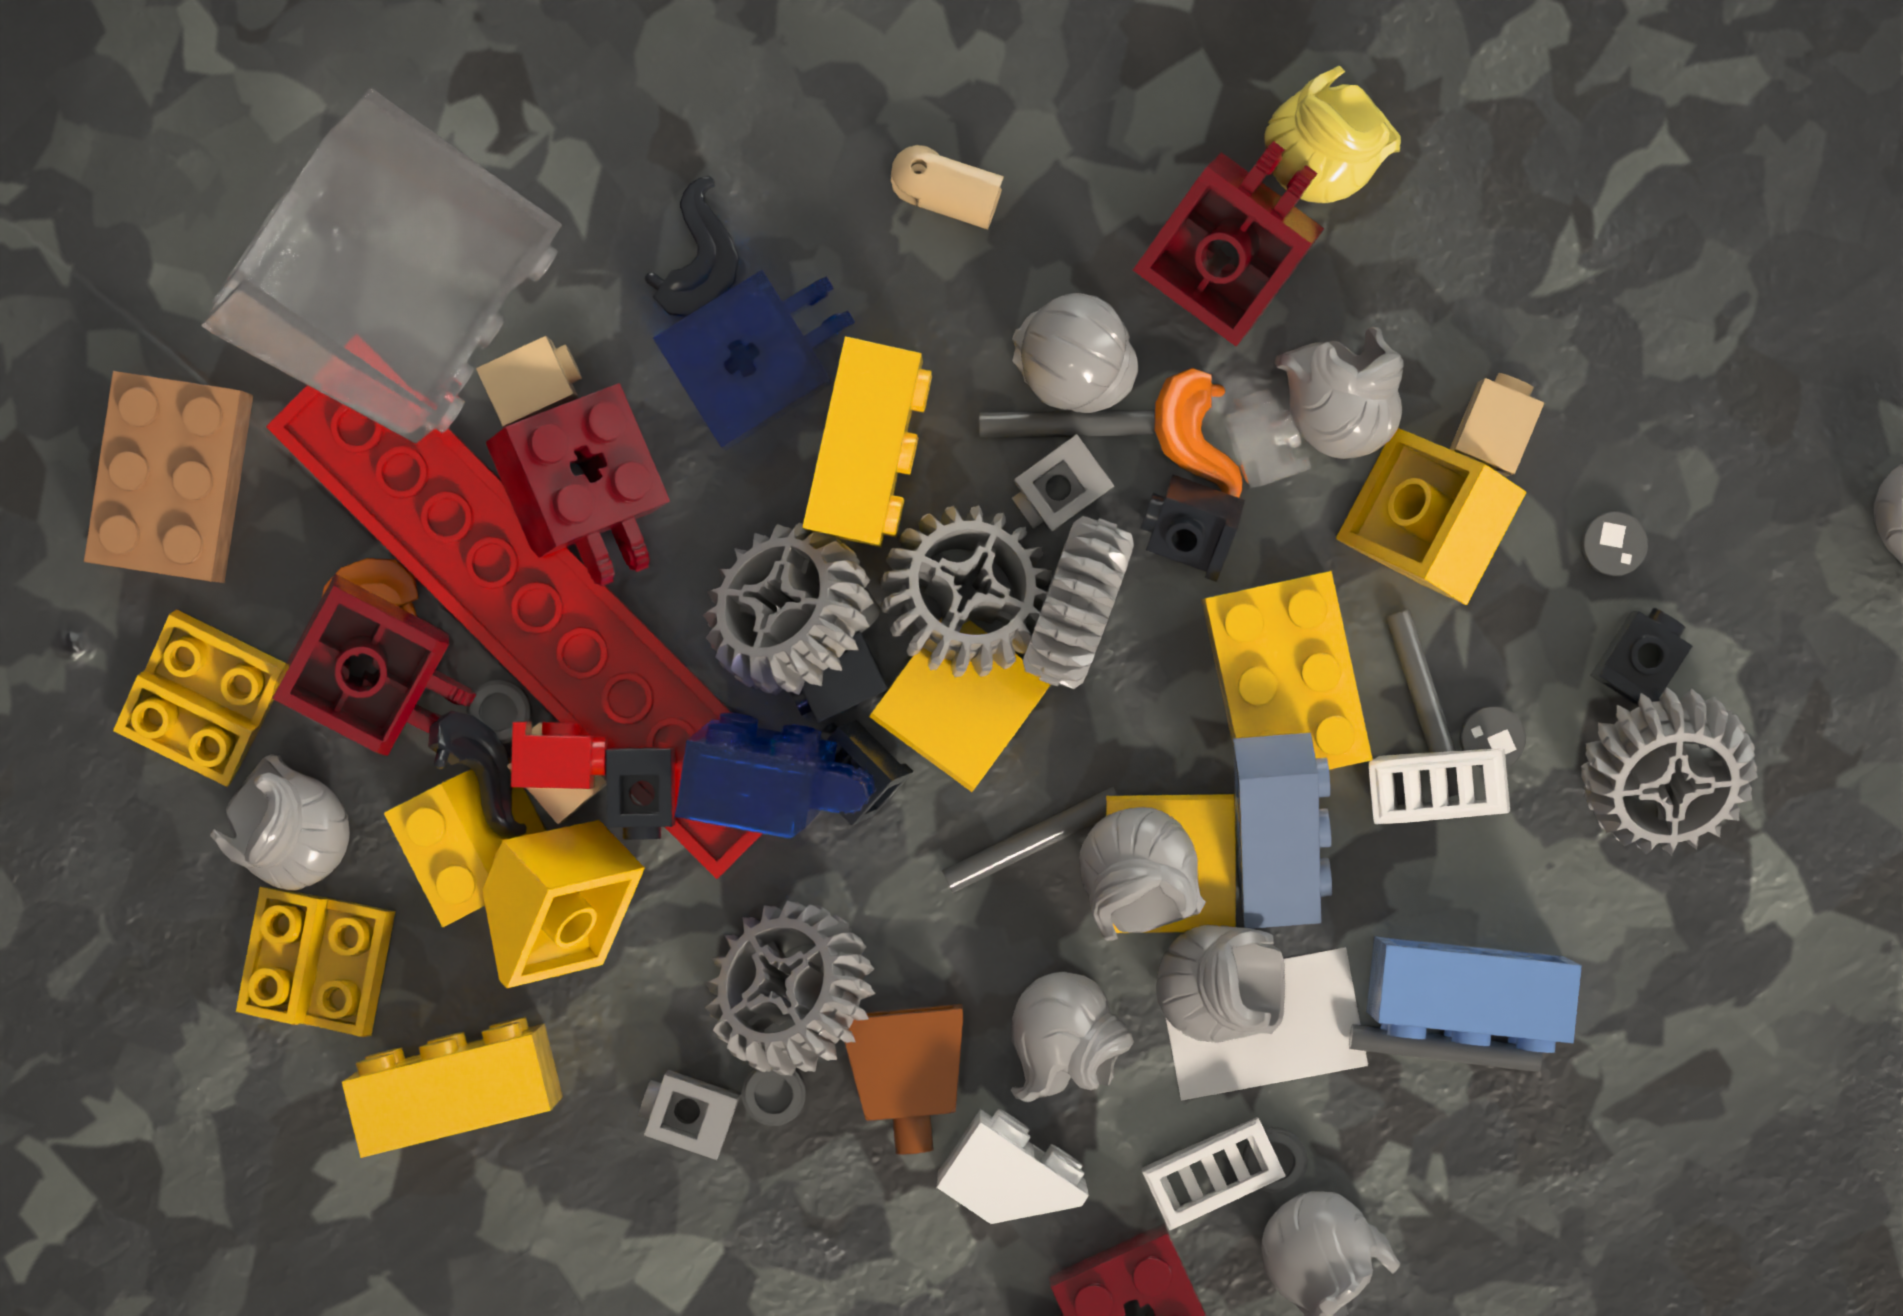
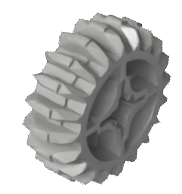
[880,505,1052,678]
[1023,516,1134,689]
[703,522,874,696]
[1581,687,1758,856]
[705,901,875,1076]

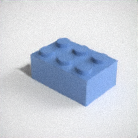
[1366,936,1582,1053]

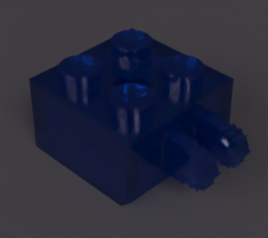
[653,270,856,451]
[675,713,877,839]

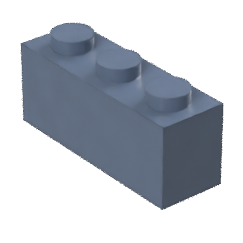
[1233,732,1332,929]

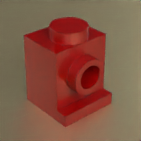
[511,721,607,789]

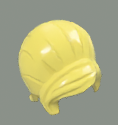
[1265,66,1401,203]

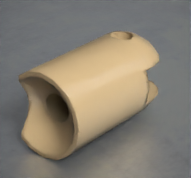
[891,145,1004,230]

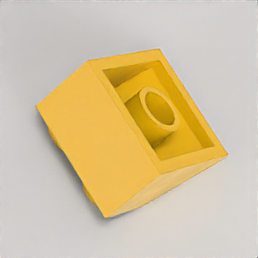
[1335,428,1526,605]
[384,756,547,927]
[482,820,645,988]

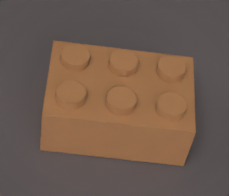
[84,371,253,583]

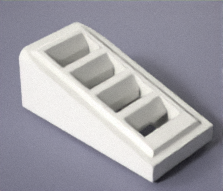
[1369,748,1510,824]
[1141,1117,1286,1230]

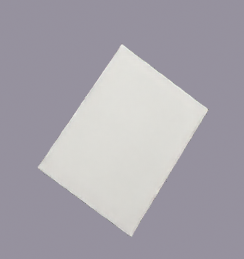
[1166,947,1368,1101]

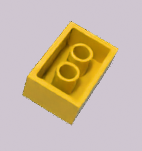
[802,336,932,548]
[1201,571,1373,770]
[342,1017,563,1158]

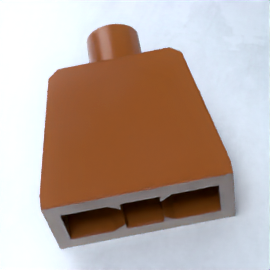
[845,1004,963,1155]

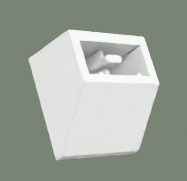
[937,1108,1089,1224]

